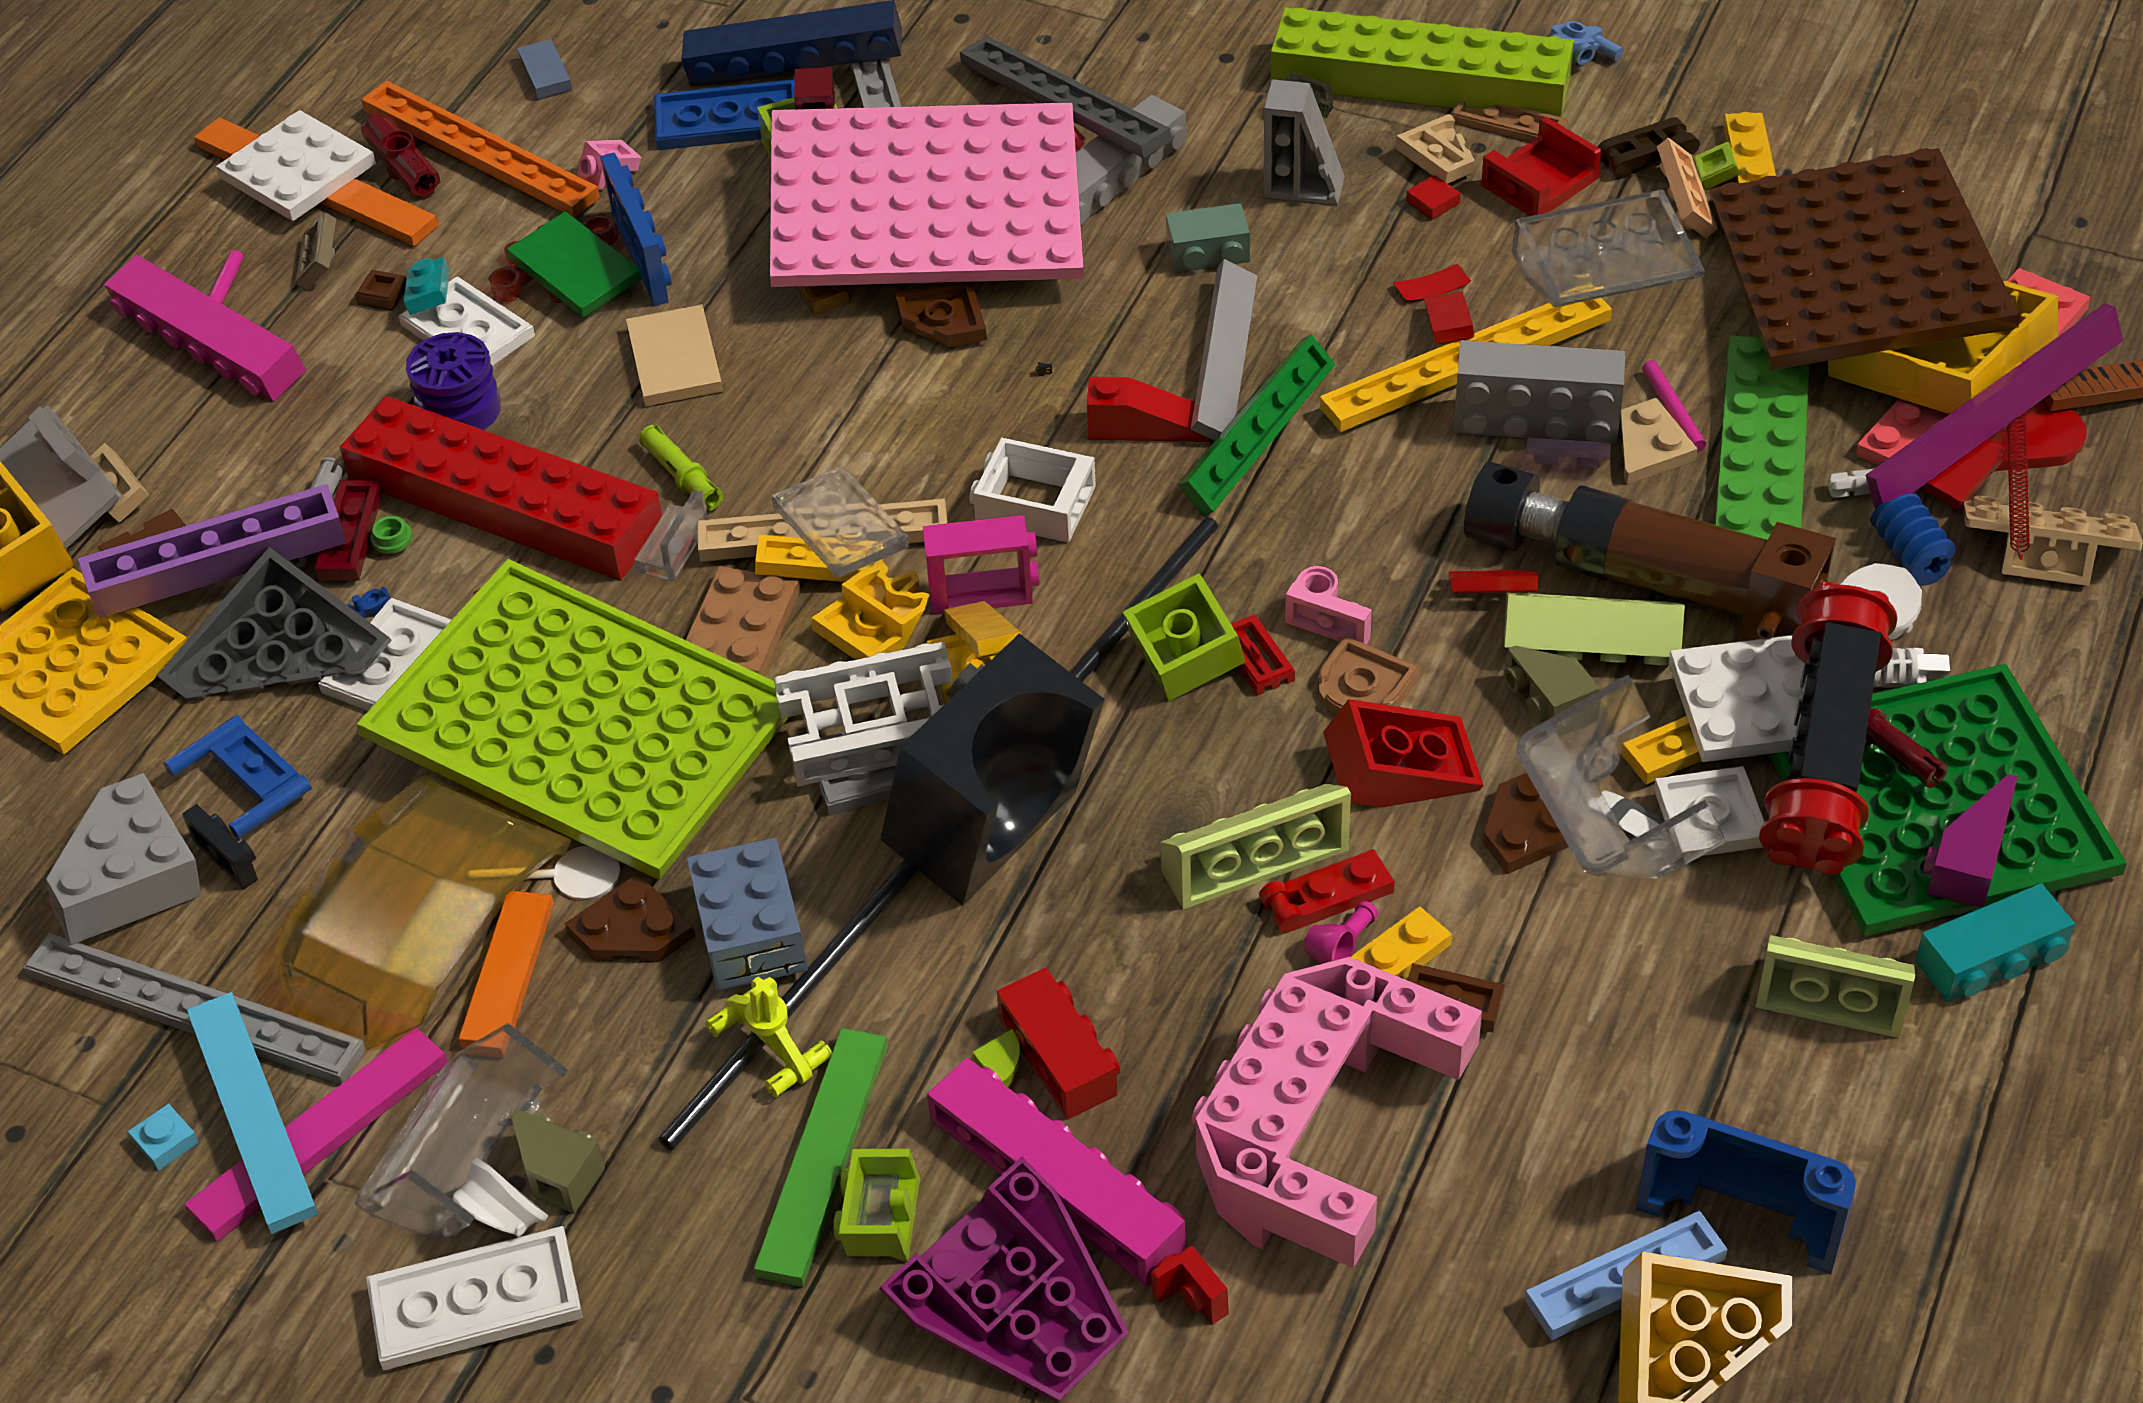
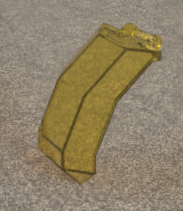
[273,774,571,1050]

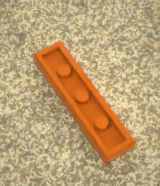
[459,890,554,1053]

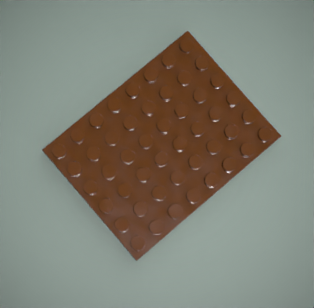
[1709,148,2019,370]

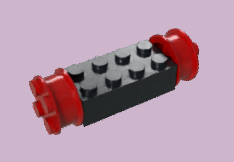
[1759,582,1897,875]

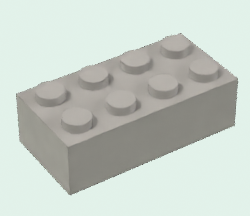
[1453,340,1625,444]

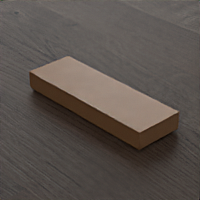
[1450,101,1568,142]

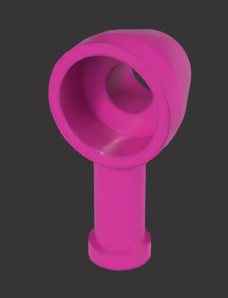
[1304,901,1378,964]

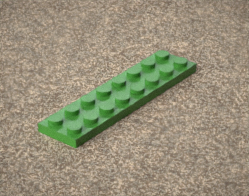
[1715,335,1809,540]

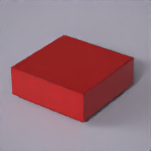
[1406,175,1461,219]

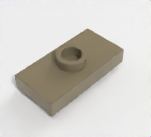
[296,212,336,290]

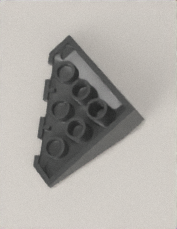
[157,547,392,701]

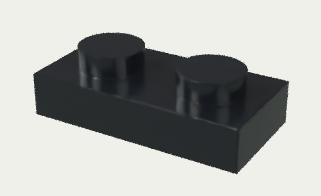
[182,804,258,890]

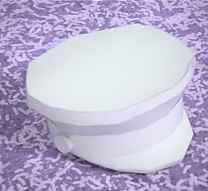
[1841,563,1922,640]
[452,1157,548,1237]

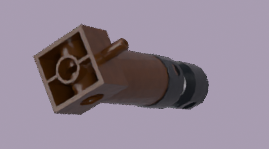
[1464,461,1836,641]

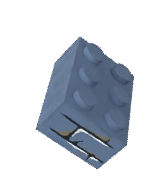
[687,837,808,991]

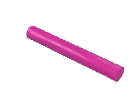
[209,250,244,304]
[1642,360,1706,452]

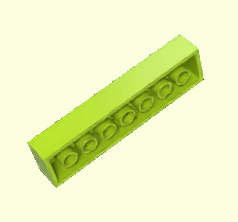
[1271,7,1574,117]

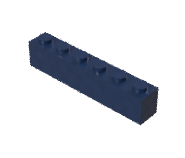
[681,0,902,86]

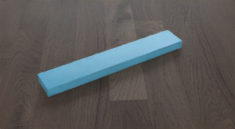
[186,992,319,1234]

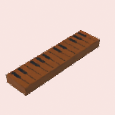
[2042,360,2143,411]

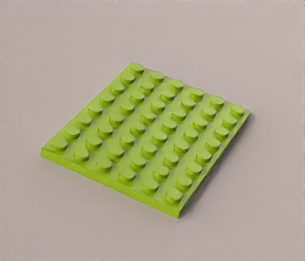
[357,559,789,880]

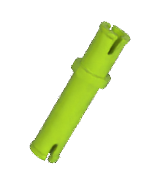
[639,425,724,511]

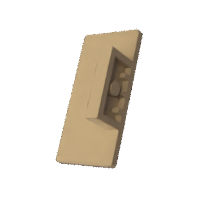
[1962,496,2143,586]

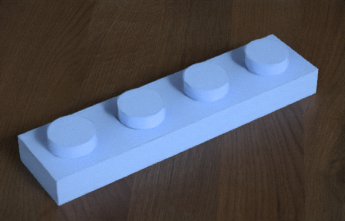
[1525,1211,1728,1341]

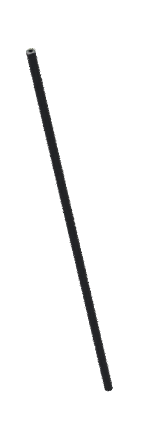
[659,517,1218,1150]

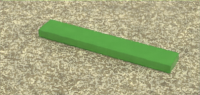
[754,1028,888,1287]

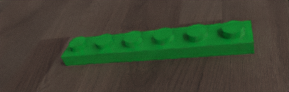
[1179,334,1336,516]

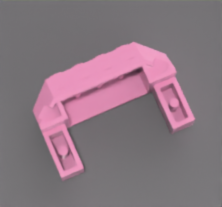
[1192,957,1482,1268]

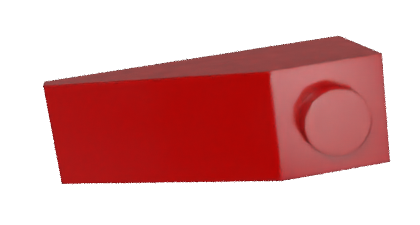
[1087,377,1209,442]

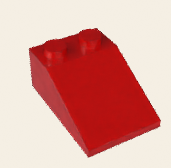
[1323,699,1484,807]

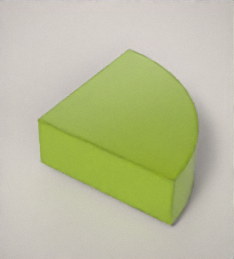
[972,1029,1020,1087]

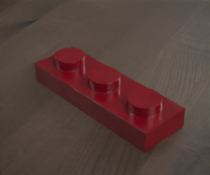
[315,480,383,581]

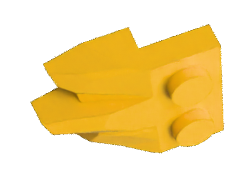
[811,562,929,660]

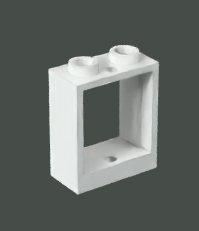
[969,437,1096,543]

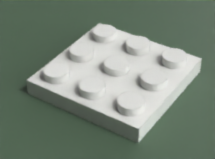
[216,110,376,221]
[1669,635,1805,762]

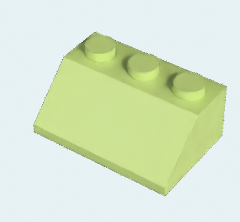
[1756,935,1915,1038]

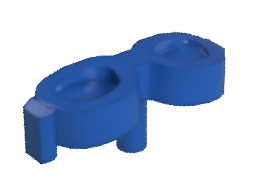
[347,586,391,618]

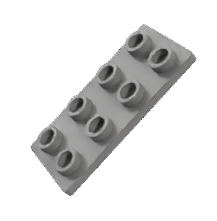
[0,406,121,549]

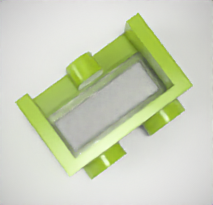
[834,1149,920,1262]

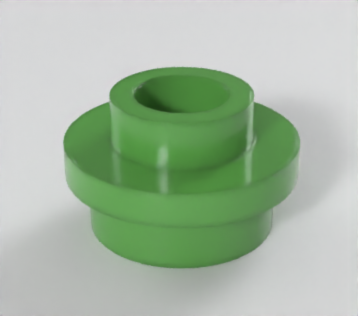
[370,516,413,554]

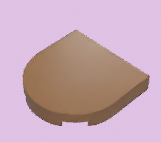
[1318,635,1421,716]

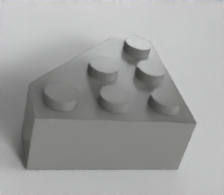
[46,773,201,945]

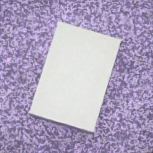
[399,276,535,366]
[318,598,451,711]

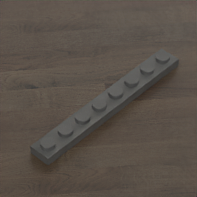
[959,36,1172,158]

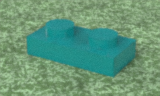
[404,257,450,315]

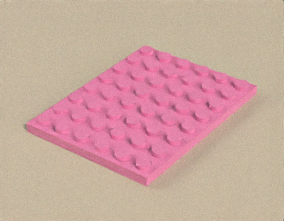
[770,103,1083,287]

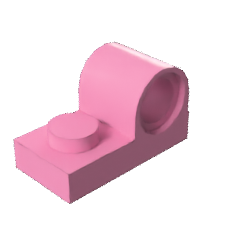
[1285,566,1372,645]

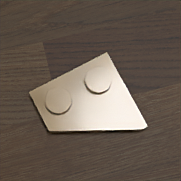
[1619,398,1698,485]

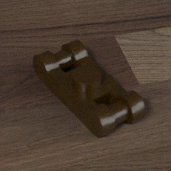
[1598,117,1700,179]

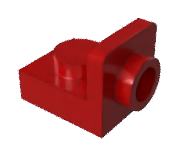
[1151,1246,1229,1325]

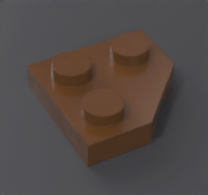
[895,282,987,347]
[1483,768,1586,874]
[565,873,695,962]

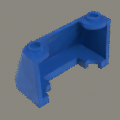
[1636,1110,1856,1274]

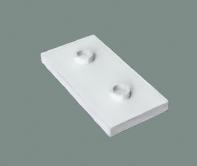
[366,1226,583,1371]

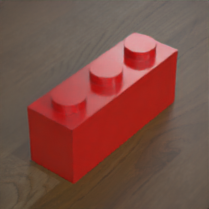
[996,967,1120,1120]

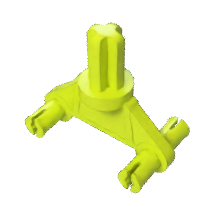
[705,976,832,1098]

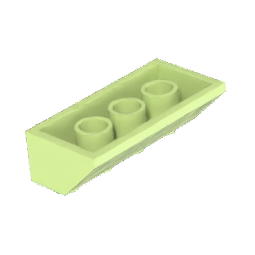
[1504,592,1685,665]
[1160,784,1351,910]

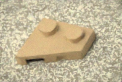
[1395,114,1475,184]

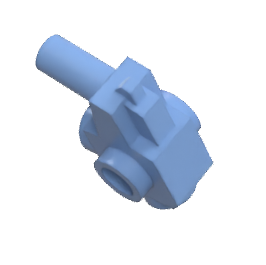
[1547,21,1624,65]

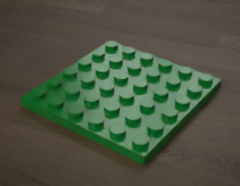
[1768,664,2127,936]

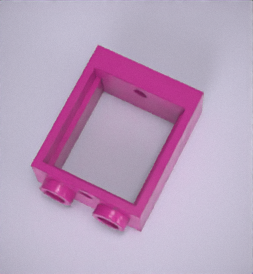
[923,515,1039,615]

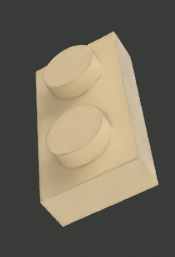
[90,443,149,523]

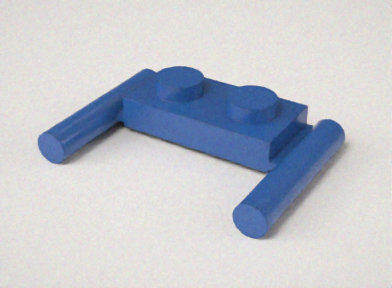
[163,714,312,839]

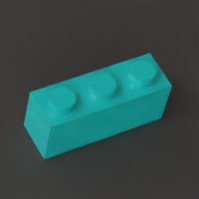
[1915,883,2075,1002]

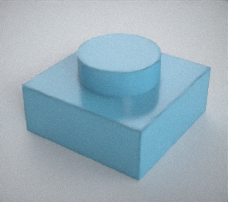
[128,1104,199,1171]

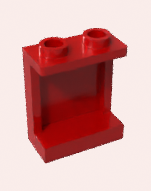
[1481,117,1601,221]

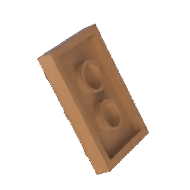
[686,566,800,676]

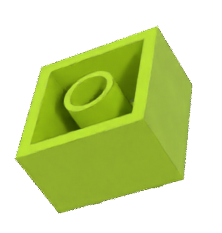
[1123,573,1246,701]

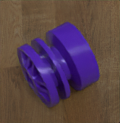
[406,332,501,430]

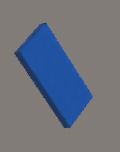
[654,80,794,150]

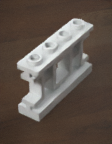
[774,642,952,787]

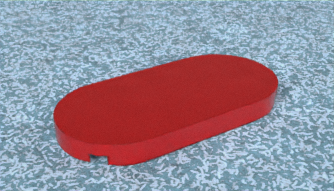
[1989,400,2087,471]

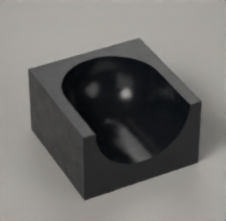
[880,633,1105,906]

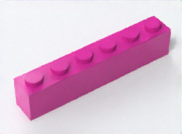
[104,254,306,402]
[927,1057,1186,1286]

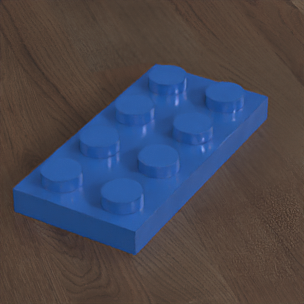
[600,152,672,306]

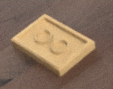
[626,305,723,407]

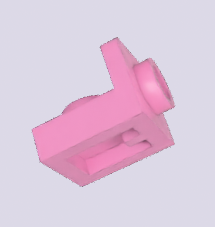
[578,140,642,190]

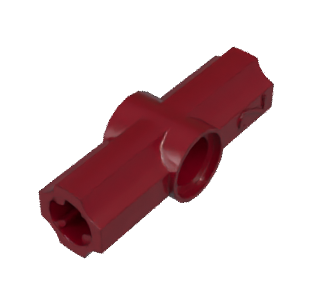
[361,112,441,199]

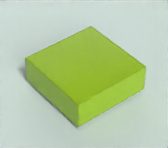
[1693,142,1741,190]

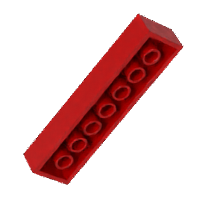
[339,396,664,581]

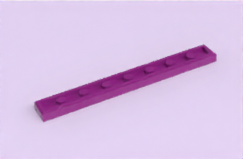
[1865,303,2123,509]

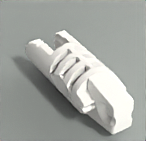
[1873,648,1950,688]

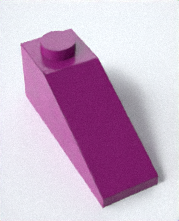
[1923,774,2018,908]

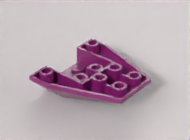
[879,1157,1129,1403]

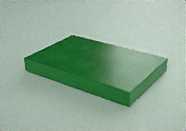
[507,211,642,318]

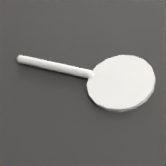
[467,845,621,901]

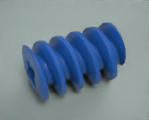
[1869,493,1956,585]

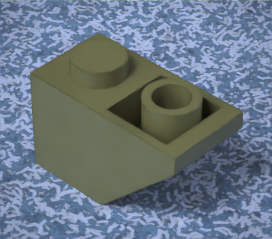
[1504,646,1600,736]
[511,1108,605,1214]

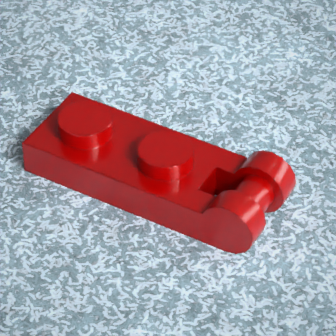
[1259,849,1395,933]

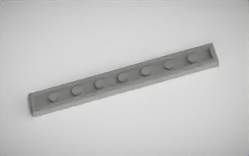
[23,933,367,1085]

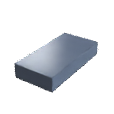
[517,39,572,99]

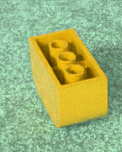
[0,461,75,613]

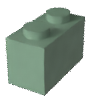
[1166,203,1250,272]

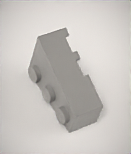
[1264,79,1345,205]

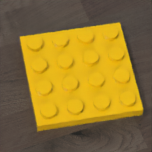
[0,568,188,755]

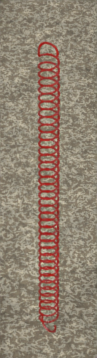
[2007,412,2030,560]

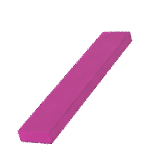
[184,1027,448,1241]

